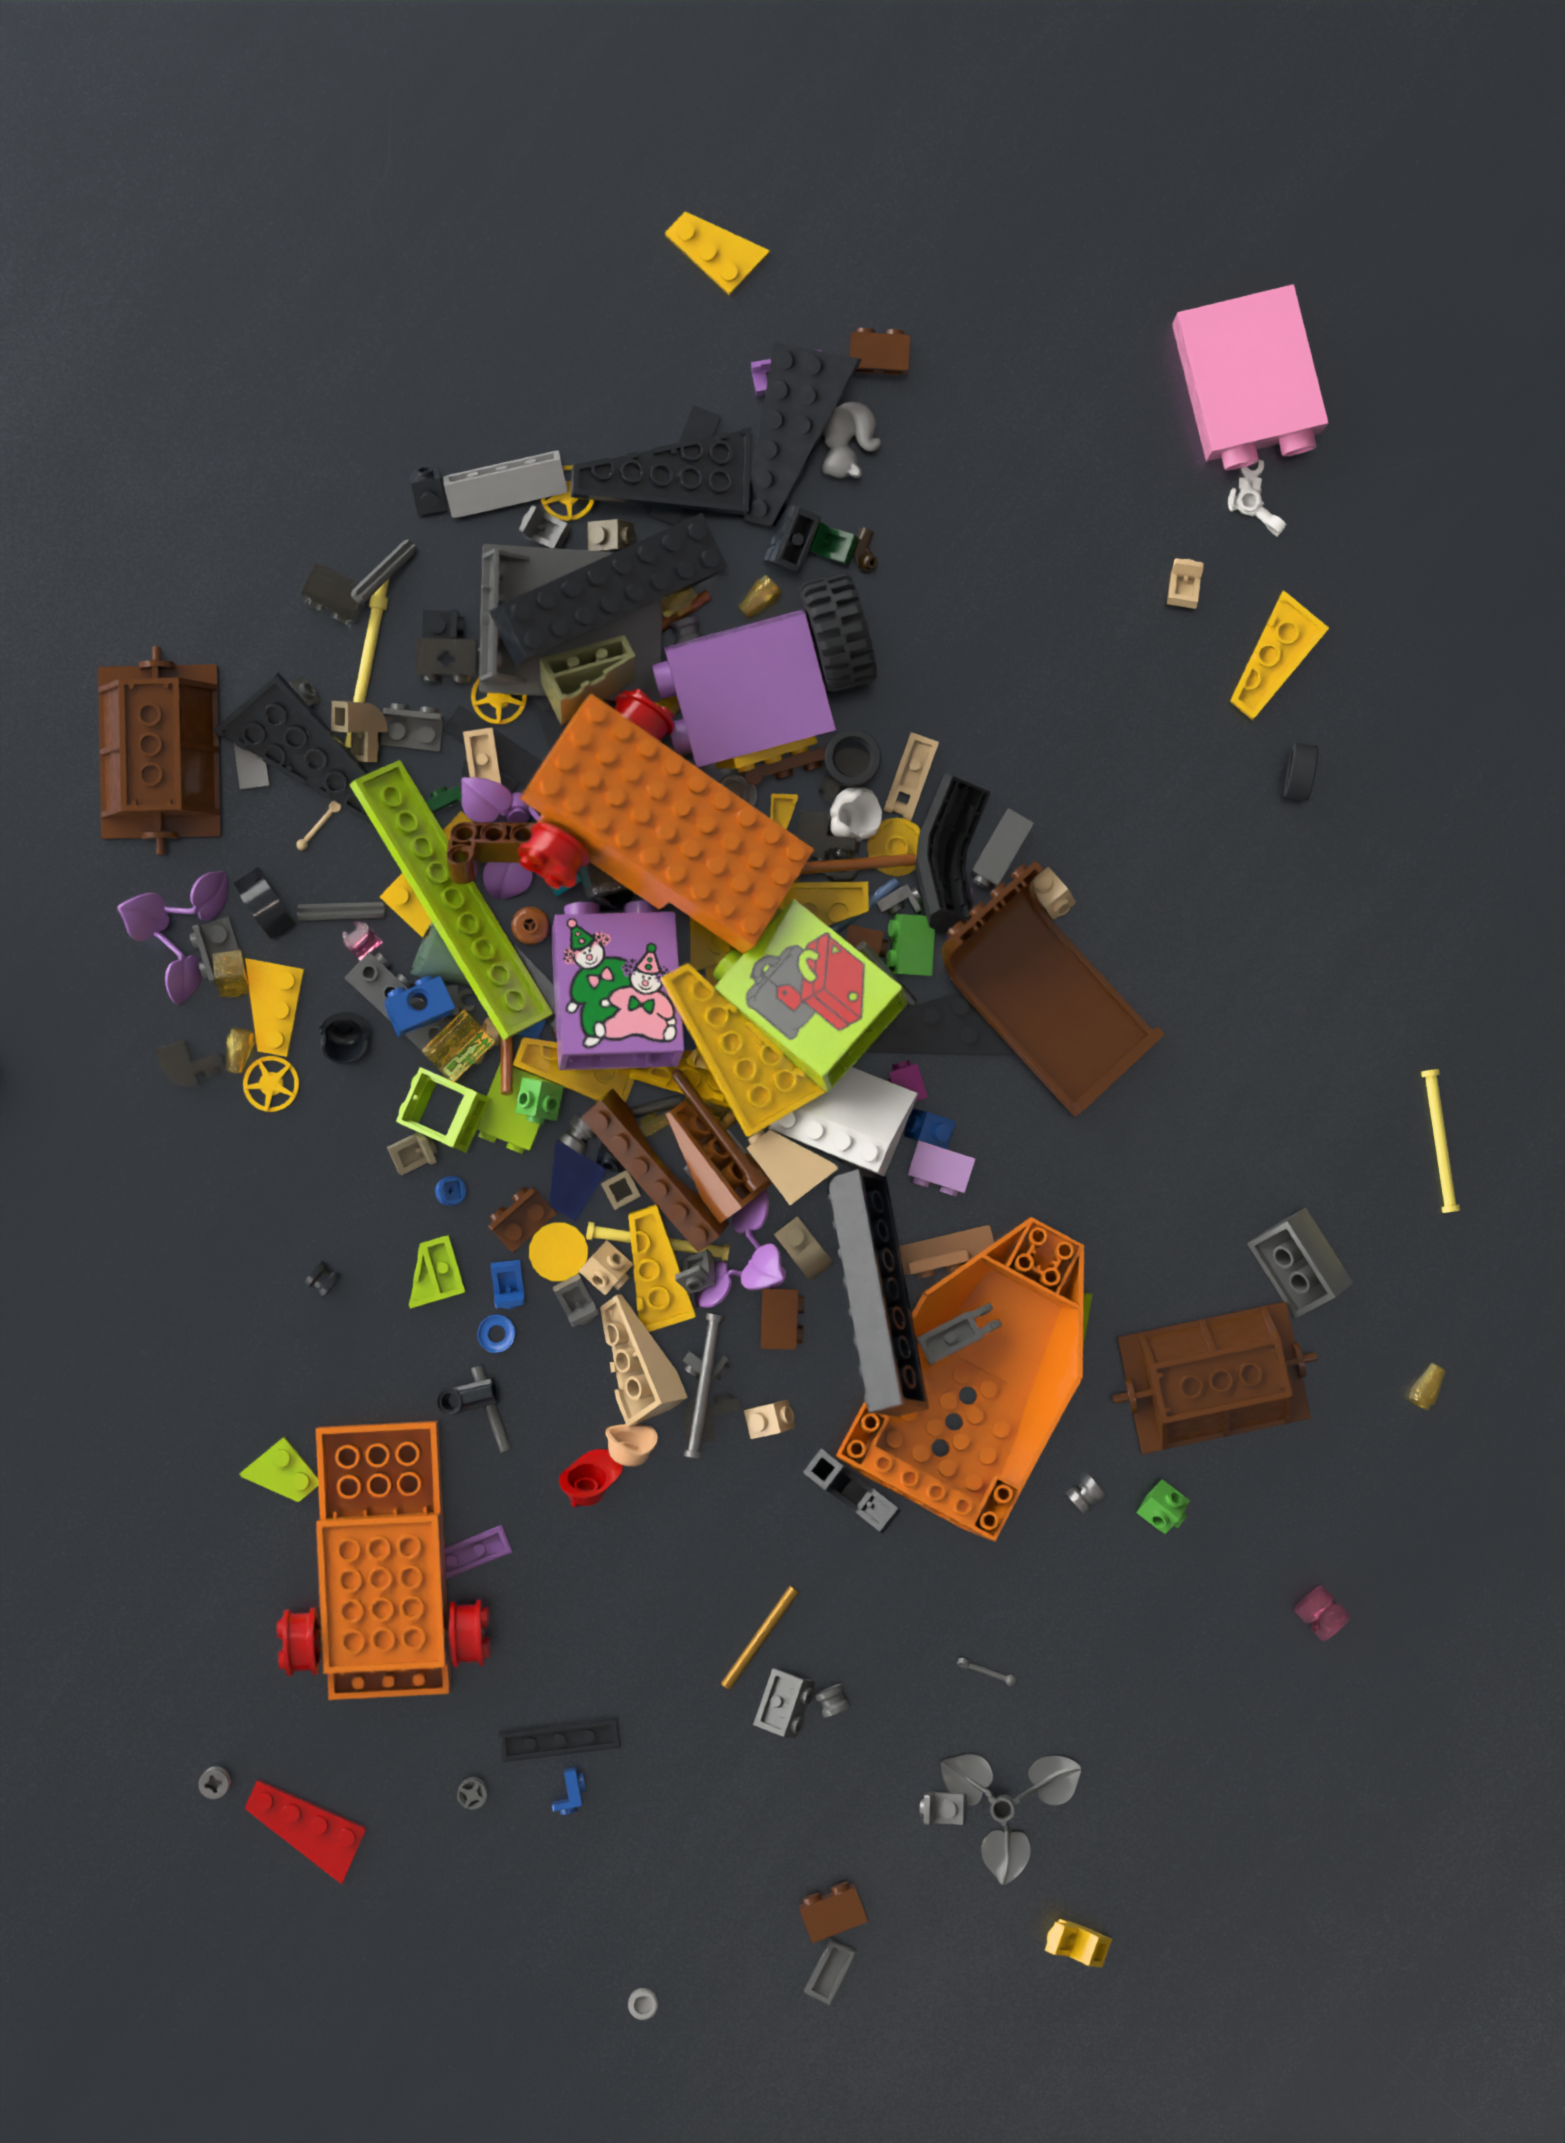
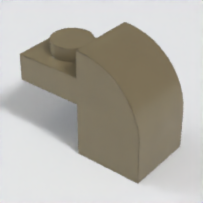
[331,701,388,762]
[774,1216,834,1281]

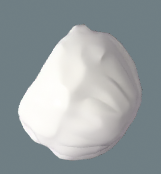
[830,787,882,842]

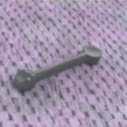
[957,1658,1017,1686]

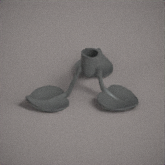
[941,1754,1082,1885]

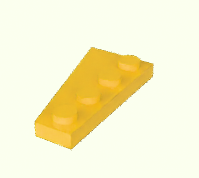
[380,811,473,938]
[630,1050,731,1108]
[628,1204,697,1332]

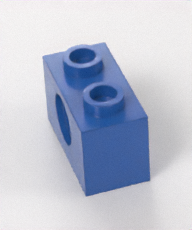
[383,975,455,1037]

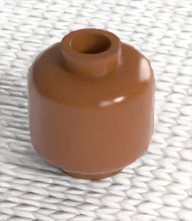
[511,906,550,946]

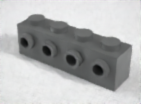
[344,952,458,1061]

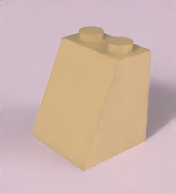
[747,1130,838,1205]

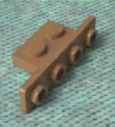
[899,1225,994,1279]

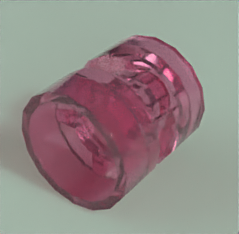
[1294,1585,1351,1642]

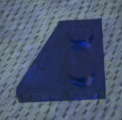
[550,1140,607,1221]

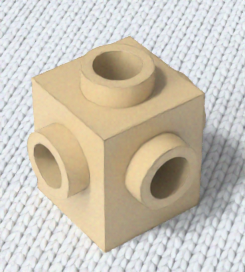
[579,1240,633,1295]

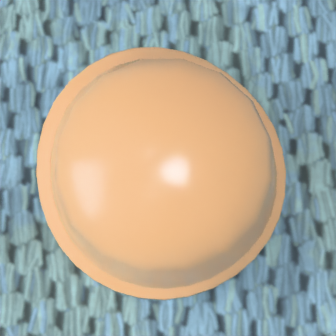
[606,1424,658,1467]

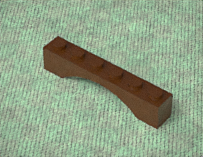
[581,1088,730,1253]

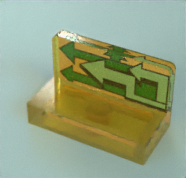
[421,1010,495,1082]

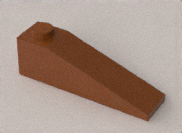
[666,1100,772,1223]

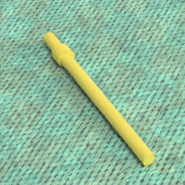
[345,579,389,749]

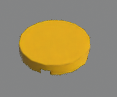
[867,817,921,877]
[529,1223,588,1281]

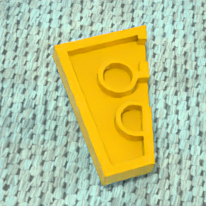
[665,212,770,296]
[715,736,817,773]
[245,958,305,1057]

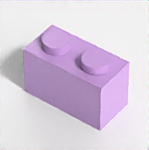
[907,1140,975,1197]

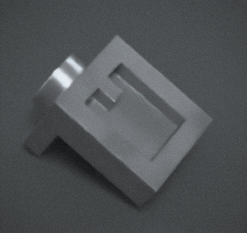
[876,884,923,915]
[920,1791,967,1825]

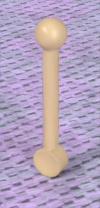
[296,801,341,851]

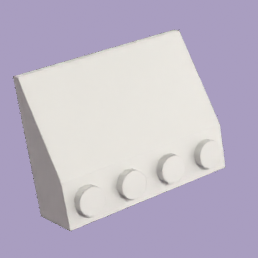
[769,1067,918,1177]

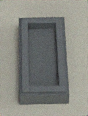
[804,1937,857,2006]

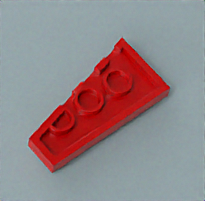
[244,1780,367,1885]

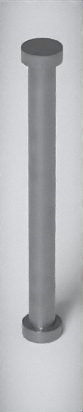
[684,1313,725,1459]

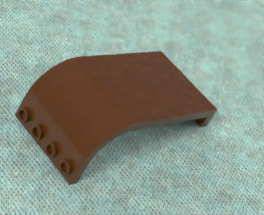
[941,860,1165,1117]

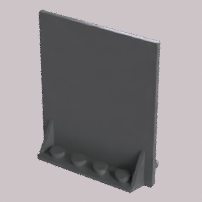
[477,544,663,703]

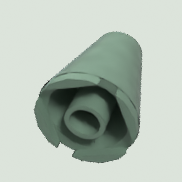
[411,922,470,986]

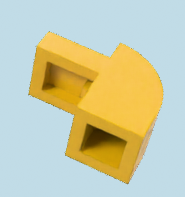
[1045,1919,1112,1967]

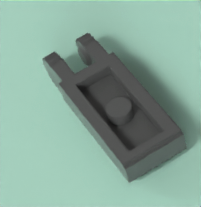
[916,1303,1002,1366]

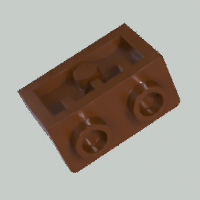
[488,1186,558,1253]

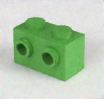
[886,914,935,976]

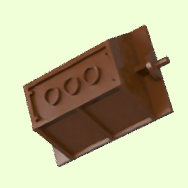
[98,646,221,855]
[1112,1301,1318,1454]

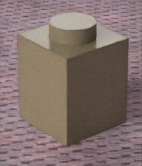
[601,1170,642,1210]

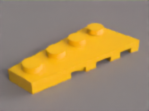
[1230,590,1329,720]
[513,1038,635,1103]

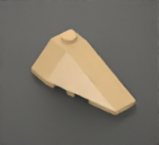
[600,1294,688,1427]

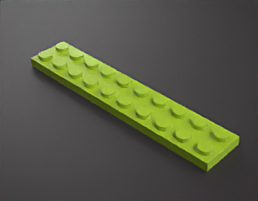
[350,760,553,1040]

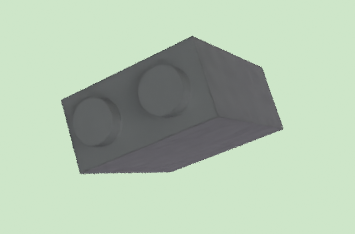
[970,808,1034,891]

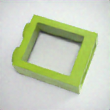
[396,1067,491,1153]

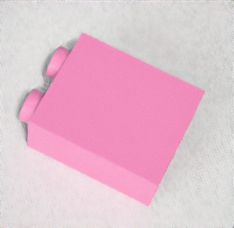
[1172,284,1328,470]

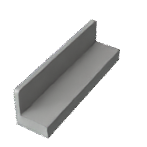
[443,450,568,518]

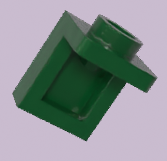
[809,522,859,565]
[426,785,463,814]

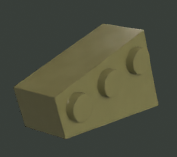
[540,635,635,725]

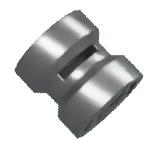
[559,1114,597,1156]
[1066,1474,1107,1516]

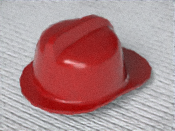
[559,1449,623,1508]

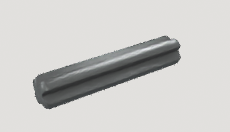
[351,539,417,604]
[297,902,386,921]

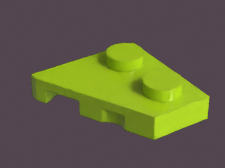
[409,1235,466,1309]
[240,1437,318,1502]

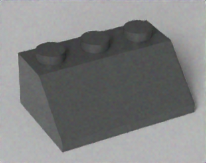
[1247,1208,1353,1319]

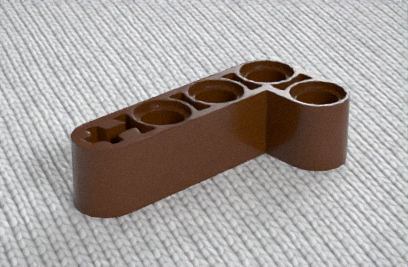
[446,822,535,884]

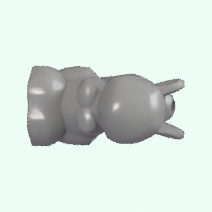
[821,402,881,478]

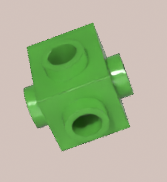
[515,1077,564,1125]
[1136,1479,1190,1534]

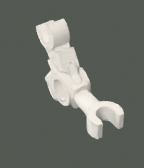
[1228,460,1286,537]

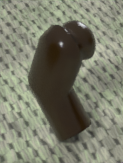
[853,527,878,572]

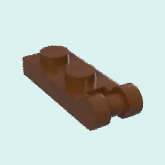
[745,747,825,786]

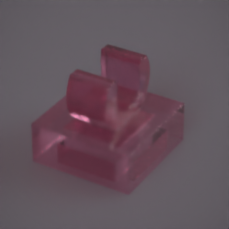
[342,921,383,960]

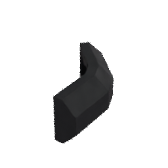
[915,773,991,933]

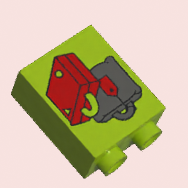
[713,899,907,1093]

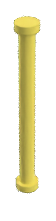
[1421,1069,1460,1213]
[586,1222,730,1262]

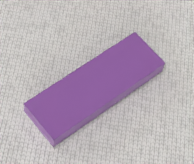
[445,1525,513,1579]

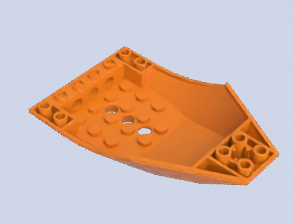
[836,1217,1084,1542]

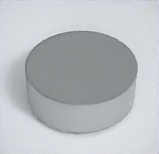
[628,1988,658,2020]

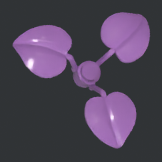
[461,777,540,899]
[117,870,229,1005]
[695,1189,786,1309]

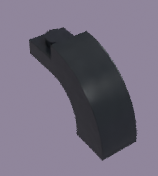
[803,1449,901,1534]

